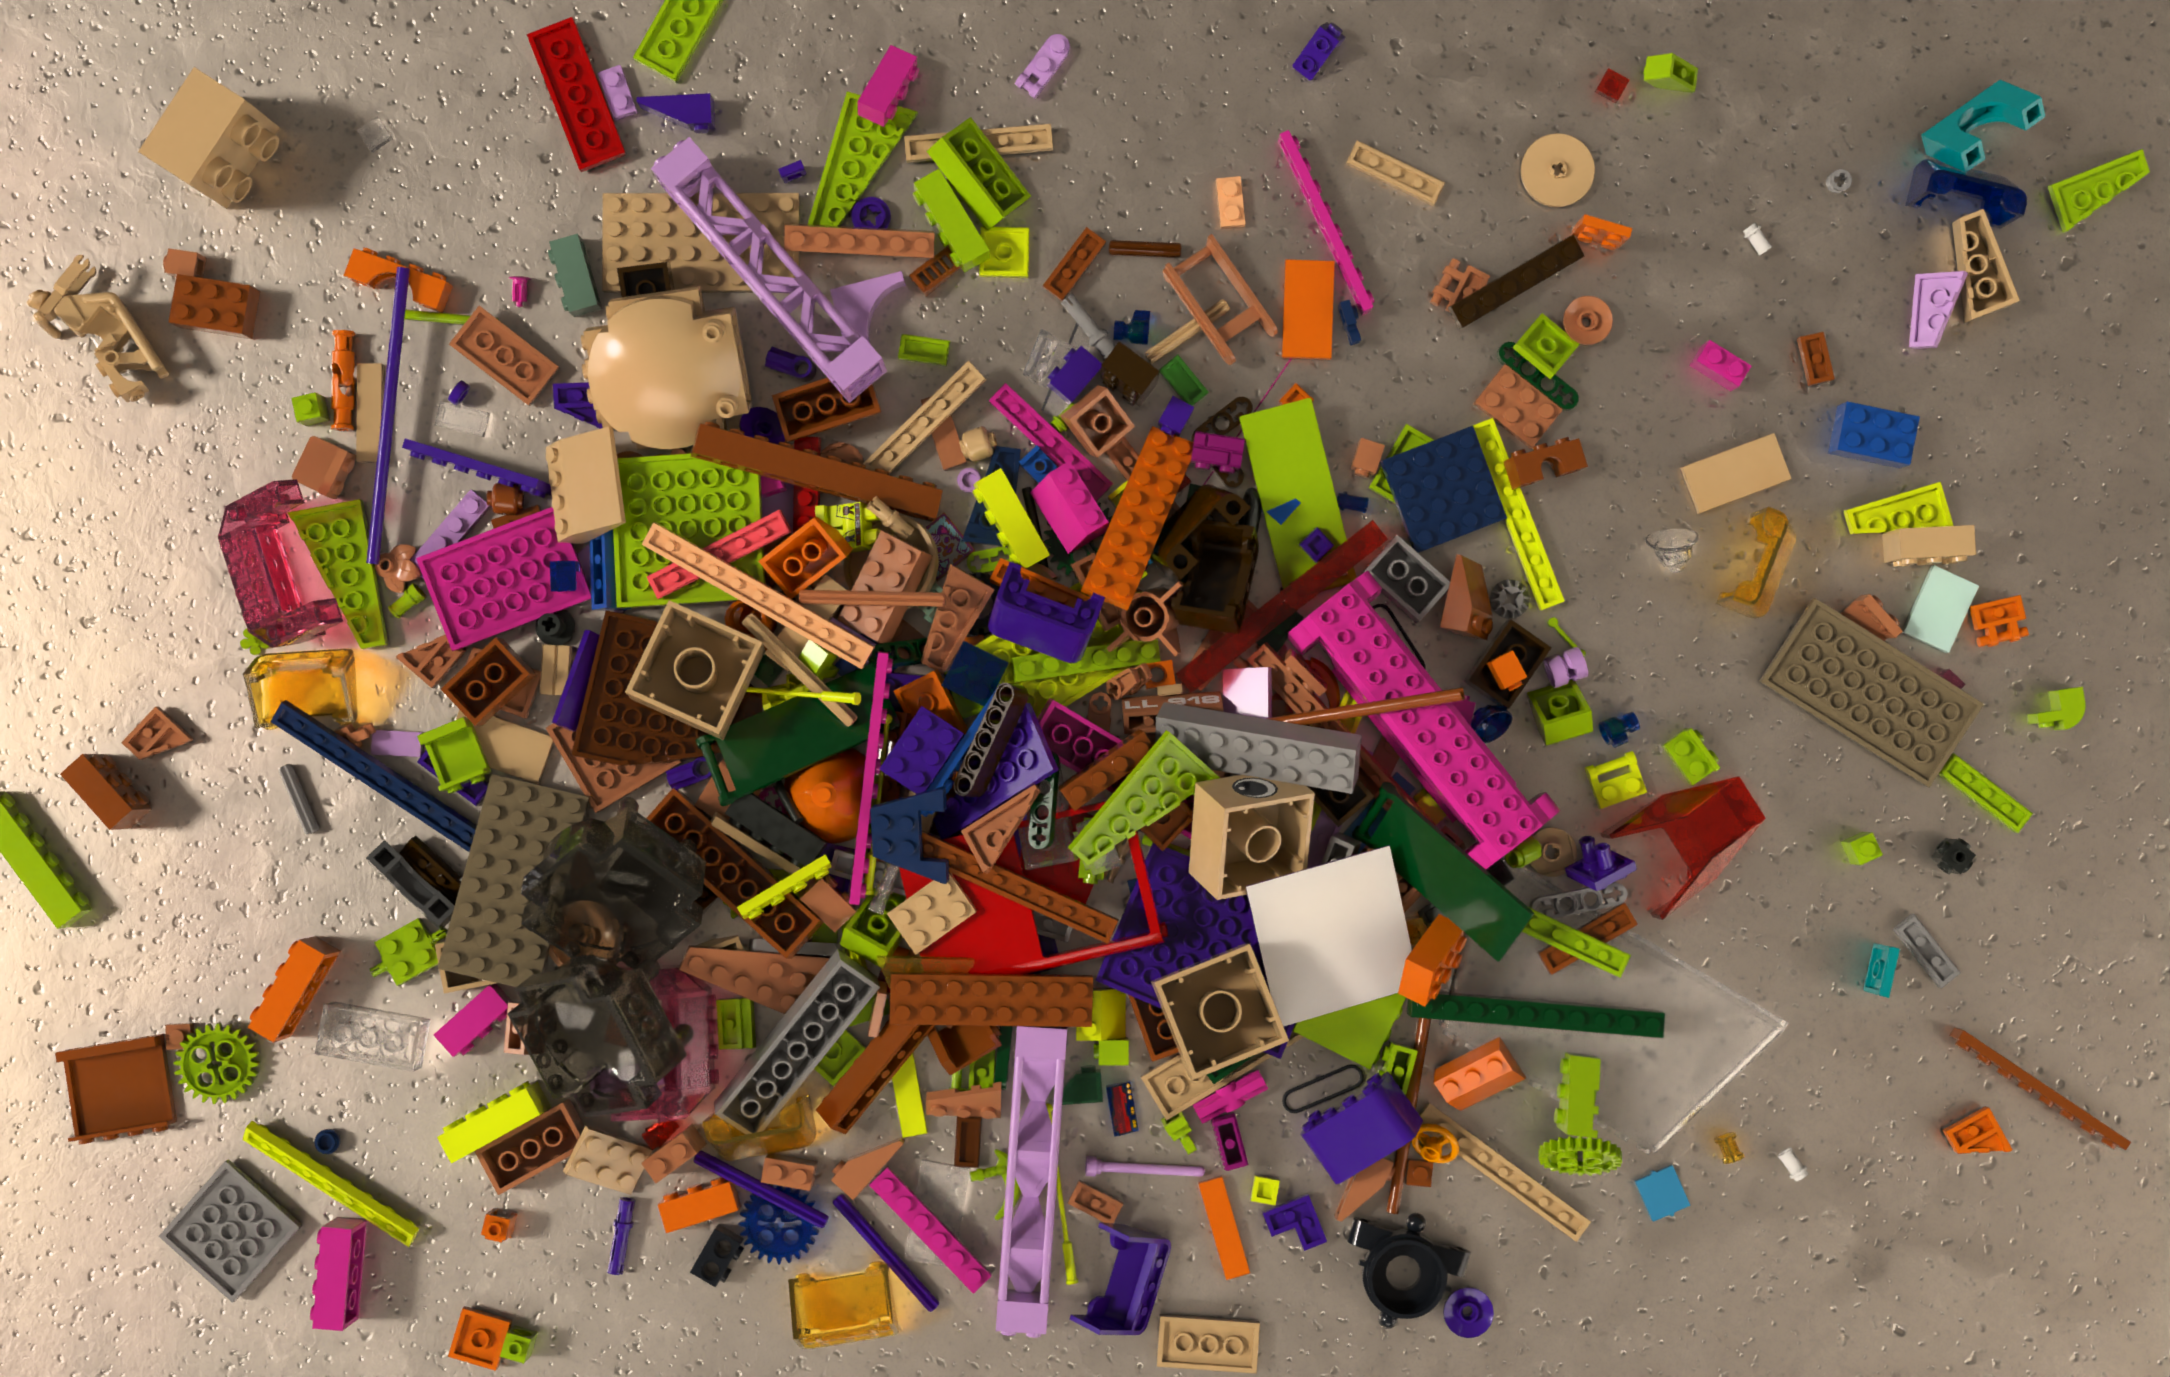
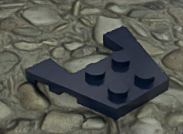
[870,786,949,884]

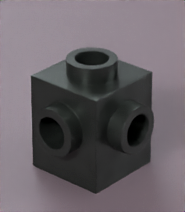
[1930,838,1976,875]

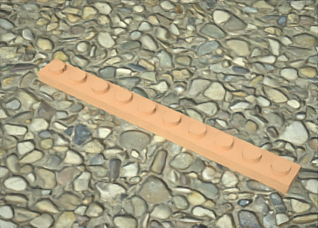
[642,522,875,669]

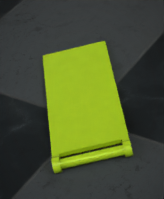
[1239,398,1357,603]

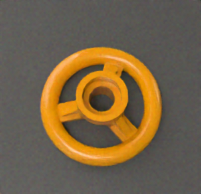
[1411,1123,1459,1163]

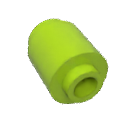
[1504,836,1542,868]

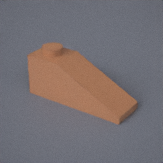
[831,1137,905,1200]
[1334,1156,1395,1222]

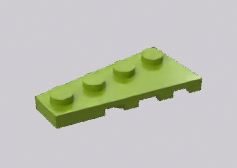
[2047,149,2150,232]

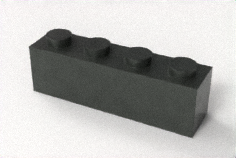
[725,793,828,868]

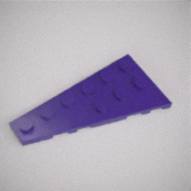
[933,703,1059,839]

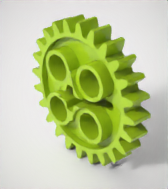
[173,1022,260,1104]
[1539,1136,1622,1176]

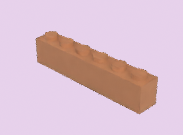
[784,223,935,258]

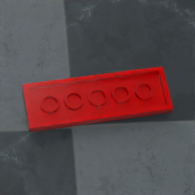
[526,17,627,173]

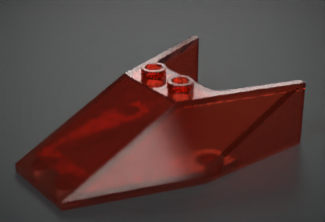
[1600,776,1766,920]

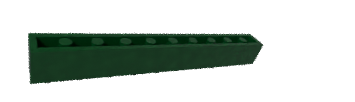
[1407,992,1665,1038]

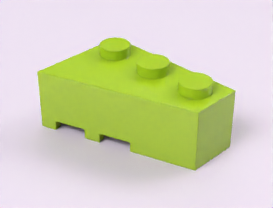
[1554,1052,1601,1139]

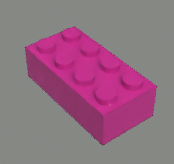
[310,1217,367,1331]

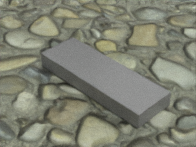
[1893,914,1961,988]

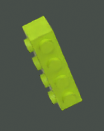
[912,169,990,273]
[1377,1041,1418,1096]

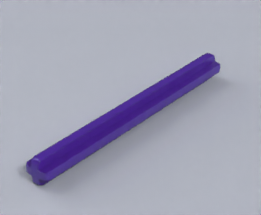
[693,1150,829,1228]
[833,1194,939,1312]

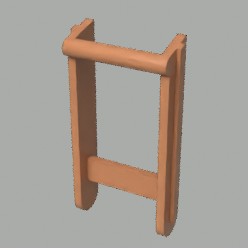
[1162,234,1278,365]

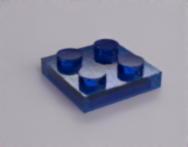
[941,640,1008,706]

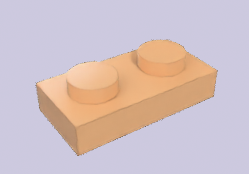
[1216,176,1245,229]

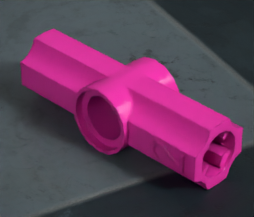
[1193,1069,1268,1124]

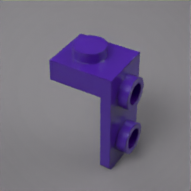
[1292,22,1346,80]

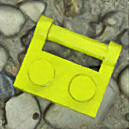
[1585,751,1647,809]

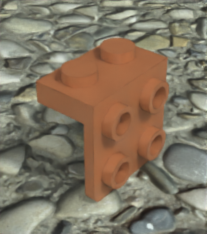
[292,436,356,500]
[1840,594,1903,641]

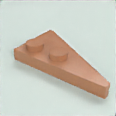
[961,784,1041,874]

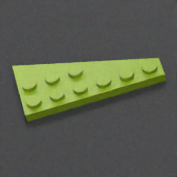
[287,499,388,649]

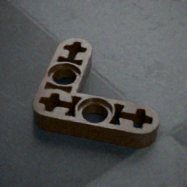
[1191,397,1253,489]

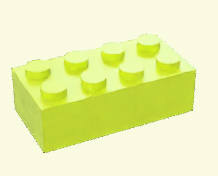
[437,1081,551,1164]

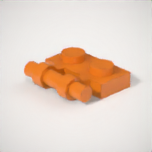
[1969,595,2029,647]

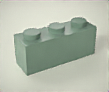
[548,234,602,317]

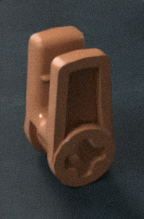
[1106,663,1152,700]

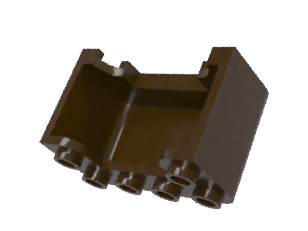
[1171,519,1259,634]

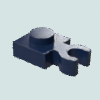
[1337,300,1361,346]

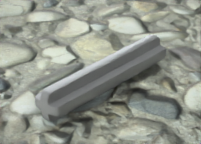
[278,764,319,834]

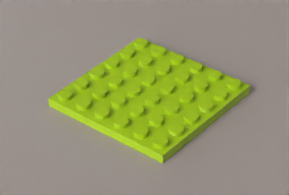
[613,453,766,608]

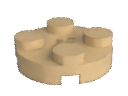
[1529,827,1577,877]

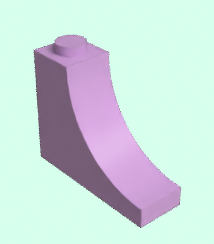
[830,271,906,345]

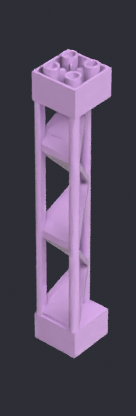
[996,1026,1067,1338]

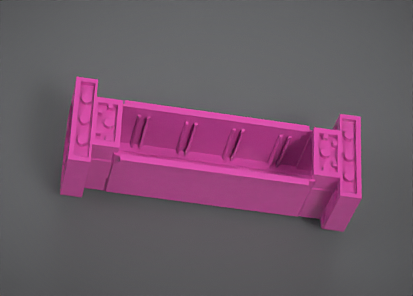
[1288,571,1561,870]

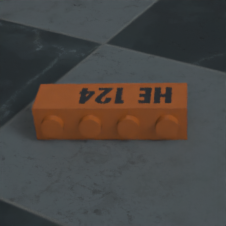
[1058,729,1153,811]

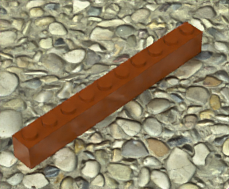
[691,422,943,522]

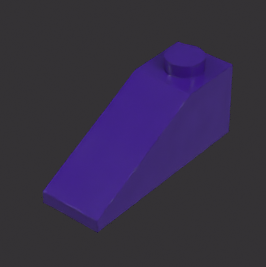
[636,93,715,133]

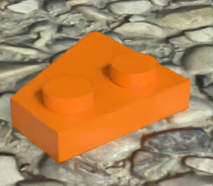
[1942,1106,2013,1154]

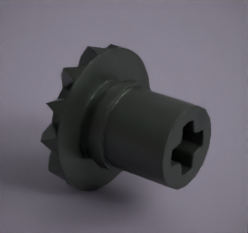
[535,609,575,645]

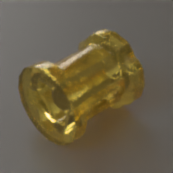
[1714,1132,1745,1164]

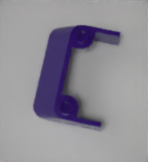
[1070,1222,1171,1335]

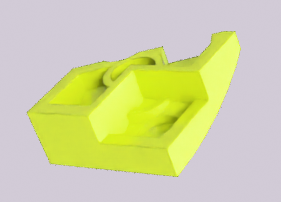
[762,673,809,710]

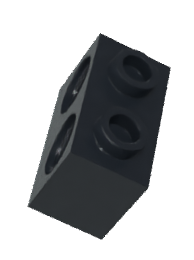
[690,1224,744,1287]

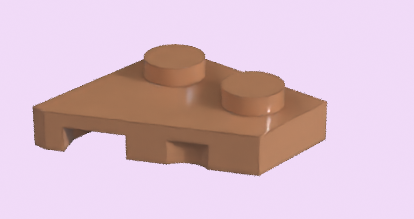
[396,634,466,688]
[121,706,193,760]

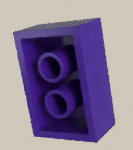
[879,706,964,794]

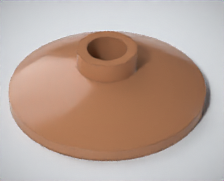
[1563,296,1613,345]

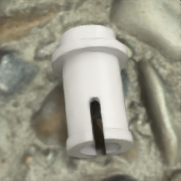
[1743,222,1772,255]
[1778,1147,1808,1181]

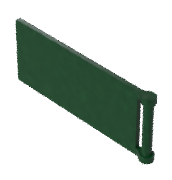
[696,664,901,806]
[1352,782,1534,962]

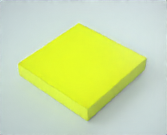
[979,226,1030,278]

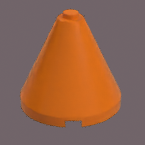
[784,748,876,843]

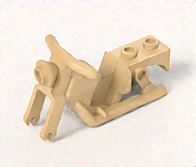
[27,255,169,403]

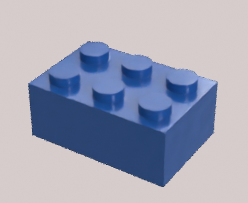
[1828,401,1920,469]

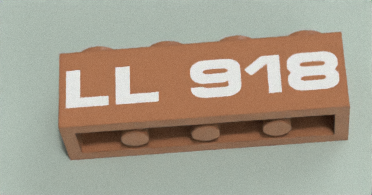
[1122,691,1223,734]

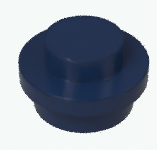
[314,1129,340,1154]

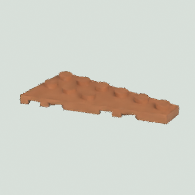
[679,945,831,1014]

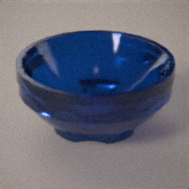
[1470,705,1513,744]

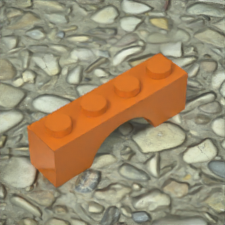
[343,247,453,313]

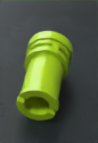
[388,583,427,619]

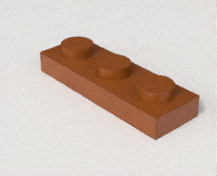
[1043,227,1106,302]

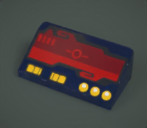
[1106,1081,1139,1137]

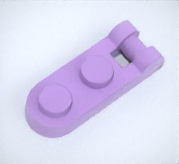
[1015,34,1070,99]

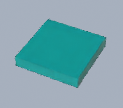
[1863,943,1900,998]

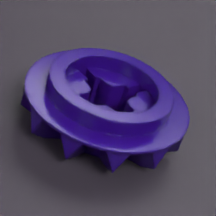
[851,197,891,229]

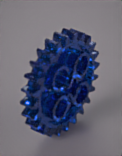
[738,1184,819,1265]

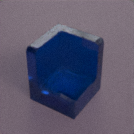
[550,561,580,592]

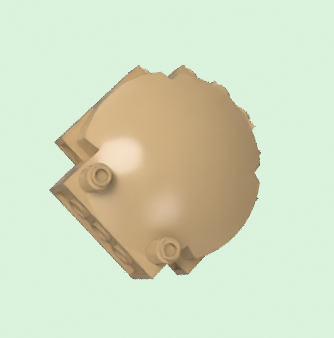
[581,286,753,450]

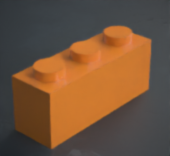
[657,1177,742,1233]

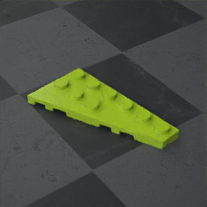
[808,91,918,226]
[1068,730,1220,865]

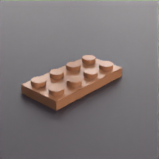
[449,306,560,406]

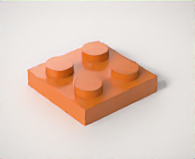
[1572,214,1633,250]
[448,1306,512,1371]

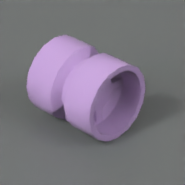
[1543,647,1588,688]

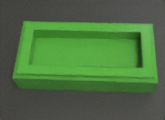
[1159,355,1209,406]

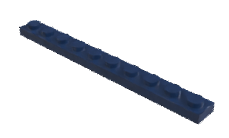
[271,700,477,852]

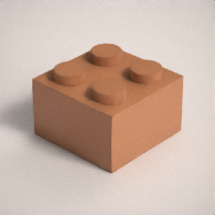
[1061,385,1135,458]

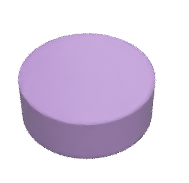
[957,468,982,493]

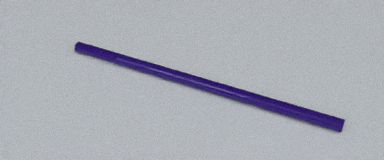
[366,267,410,565]

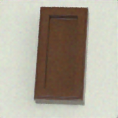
[954,1116,982,1168]

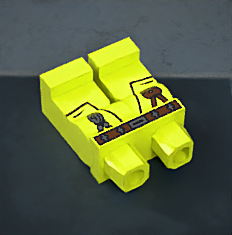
[815,502,881,553]

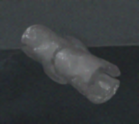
[868,862,900,915]

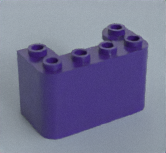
[988,562,1105,663]
[1300,1072,1423,1184]

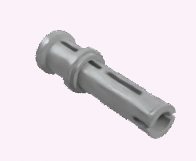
[1061,293,1116,362]

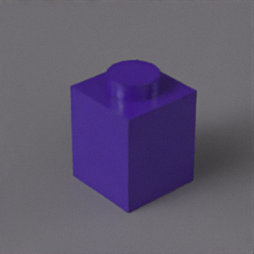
[1158,396,1194,437]

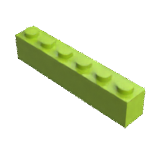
[0,791,92,929]

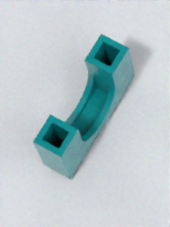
[1921,80,2046,173]

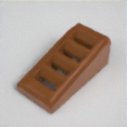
[909,247,961,297]

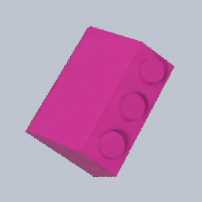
[1030,460,1109,555]

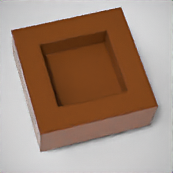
[1405,1158,1433,1187]

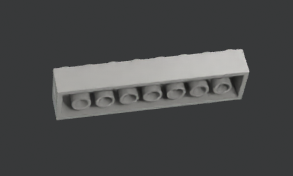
[1155,702,1362,794]
[714,949,880,1141]

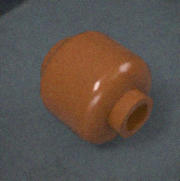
[487,483,524,515]

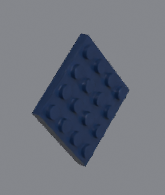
[1380,426,1507,553]

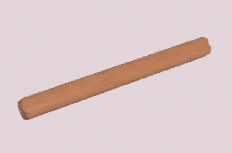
[799,590,946,607]

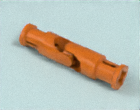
[331,330,355,431]

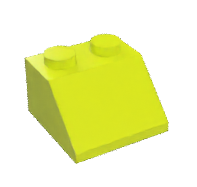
[1076,988,1126,1041]

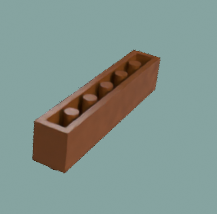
[816,1019,935,1134]

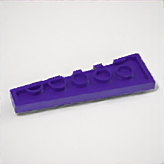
[402,438,552,498]

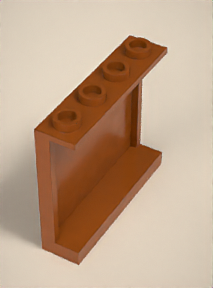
[55,1033,177,1145]

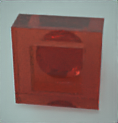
[1595,68,1629,104]

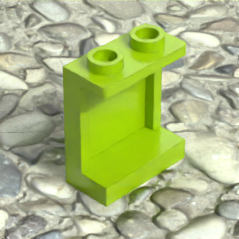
[417,717,492,794]

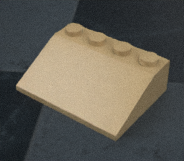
[546,426,626,544]

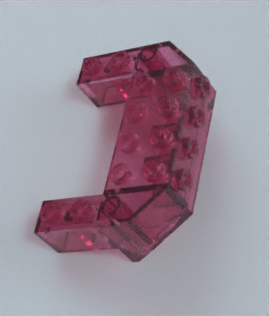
[218,479,343,648]
[606,965,719,1122]

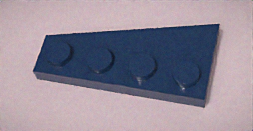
[961,446,1021,547]

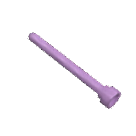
[1085,1156,1205,1177]

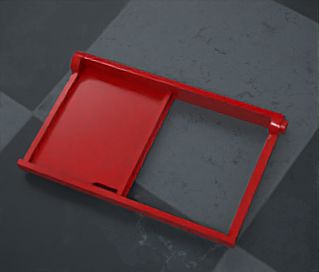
[899,800,1169,974]

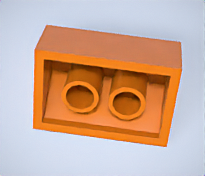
[758,516,853,599]
[1434,1037,1526,1111]

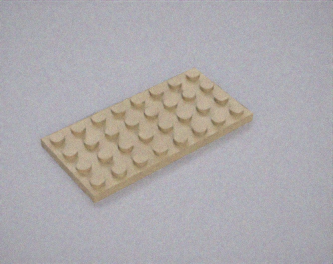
[602,193,800,293]

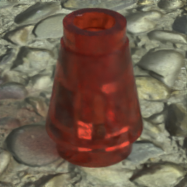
[641,1115,680,1150]

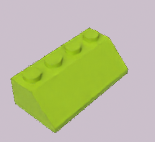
[926,117,1031,231]

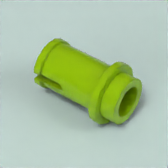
[1051,402,1074,433]

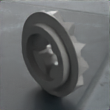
[1490,579,1530,619]

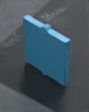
[1635,1165,1690,1222]

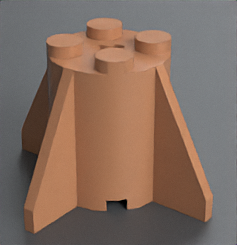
[1107,581,1184,656]

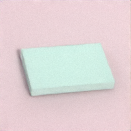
[1902,565,1979,653]

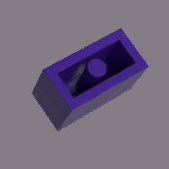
[1046,345,1102,405]

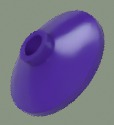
[739,407,785,445]
[1443,1287,1494,1338]

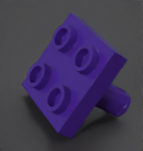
[1565,836,1637,891]

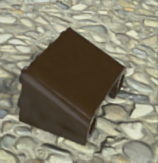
[1150,484,1251,584]

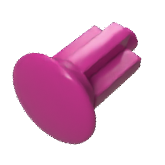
[509,276,531,308]

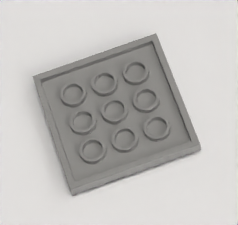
[158,1159,302,1303]

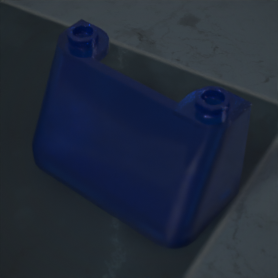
[1905,159,2027,229]

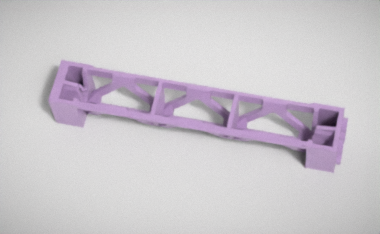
[651,137,887,403]

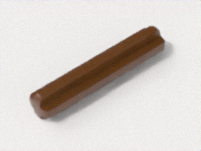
[1109,240,1181,258]

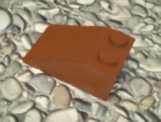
[1440,554,1493,640]

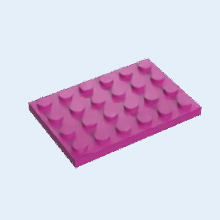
[416,507,591,651]

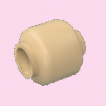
[959,426,998,462]

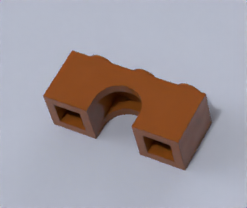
[1504,437,1588,490]

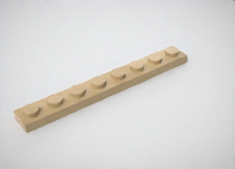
[1419,1102,1591,1242]

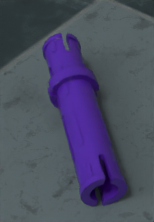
[607,1197,636,1275]

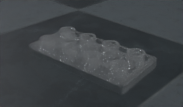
[904,1159,971,1267]

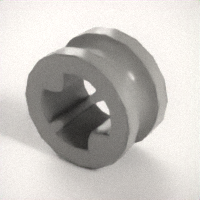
[1826,169,1852,193]

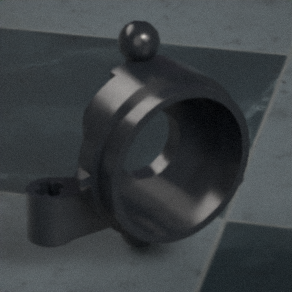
[1347,1213,1471,1329]

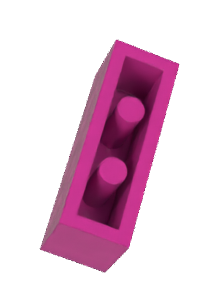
[857,45,919,127]
[434,983,513,1057]

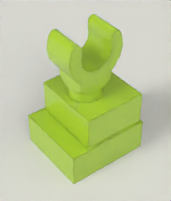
[1161,1112,1197,1155]

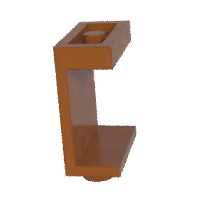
[927,1025,1002,1075]

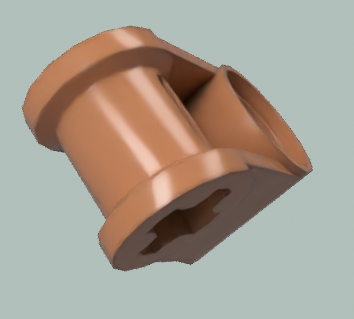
[1086,692,1112,733]

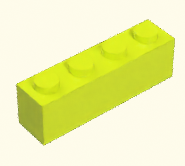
[972,468,1050,569]

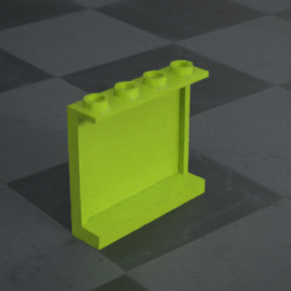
[1292,993,1406,1069]

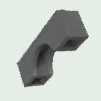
[366,840,454,931]

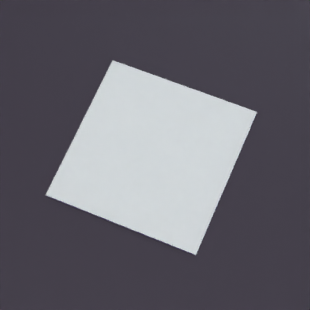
[1245,845,1412,1027]

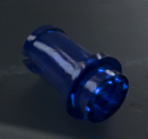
[1337,491,1369,513]

